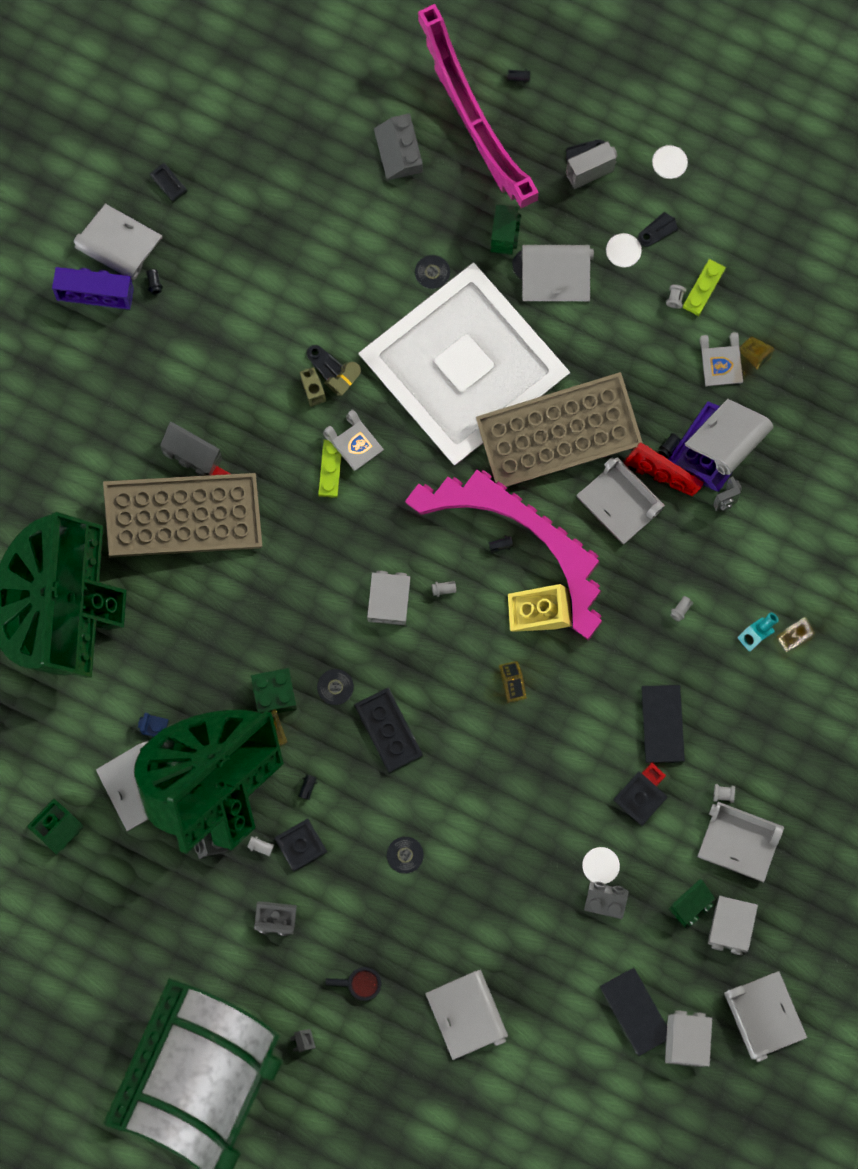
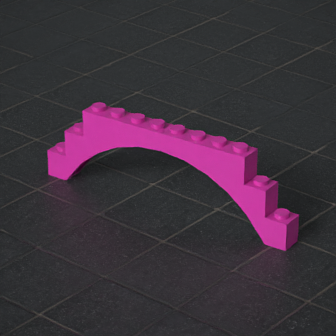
[418,4,539,208]
[405,470,602,640]

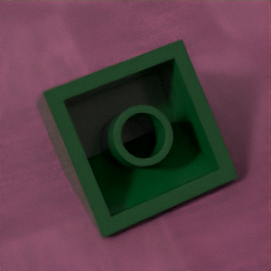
[26,799,84,855]
[668,878,715,927]

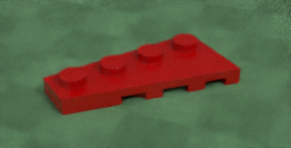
[623,442,704,497]

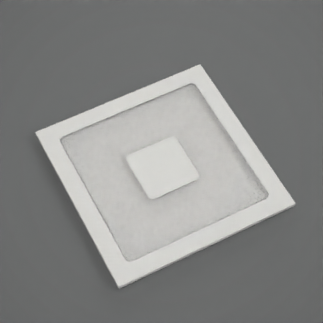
[358,262,570,466]

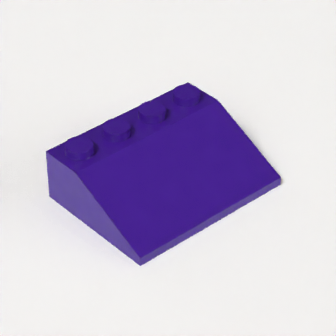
[668,401,731,492]

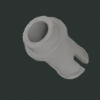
[431,581,456,597]
[670,596,693,621]
[248,836,274,856]

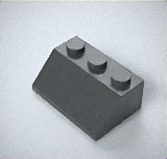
[374,113,423,180]
[160,422,222,476]

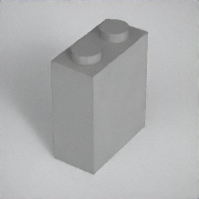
[566,142,617,189]
[367,571,410,625]
[708,896,758,955]
[665,1011,712,1067]

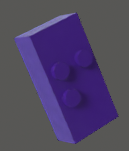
[52,267,134,310]

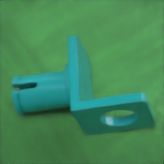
[738,613,779,652]

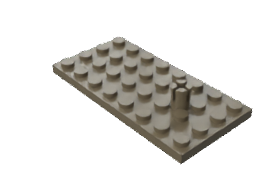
[475,372,643,487]
[103,473,262,557]

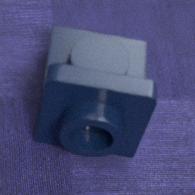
[138,712,169,737]

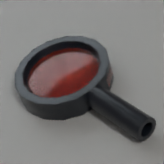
[326,967,382,1001]

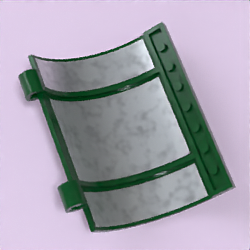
[103,978,283,1169]

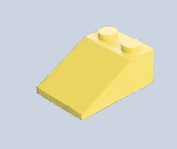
[508,584,572,632]

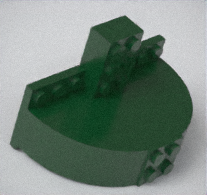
[0,512,127,678]
[134,710,284,853]

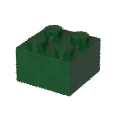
[490,204,521,255]
[251,668,297,714]

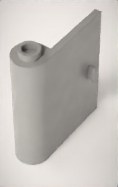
[74,204,162,281]
[522,245,594,301]
[685,399,773,475]
[576,457,665,545]
[96,741,148,831]
[697,802,784,882]
[425,970,508,1060]
[724,971,807,1062]

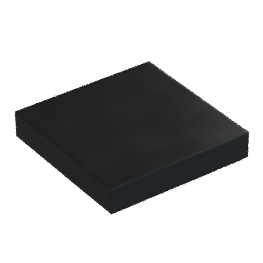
[613,771,668,826]
[274,818,328,872]

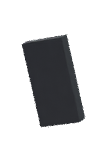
[149,163,187,203]

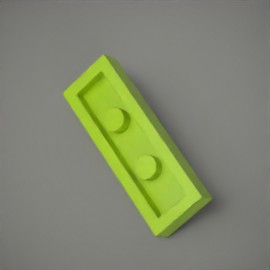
[682,259,726,316]
[318,440,342,498]

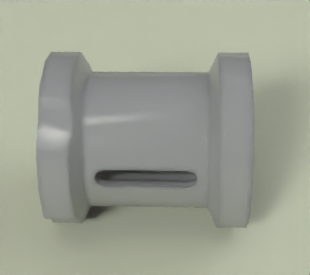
[666,285,686,309]
[713,784,735,803]

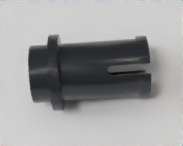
[508,69,531,84]
[146,269,163,295]
[658,433,681,458]
[488,535,514,553]
[298,774,318,800]

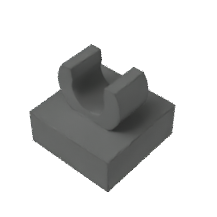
[290,1029,316,1052]

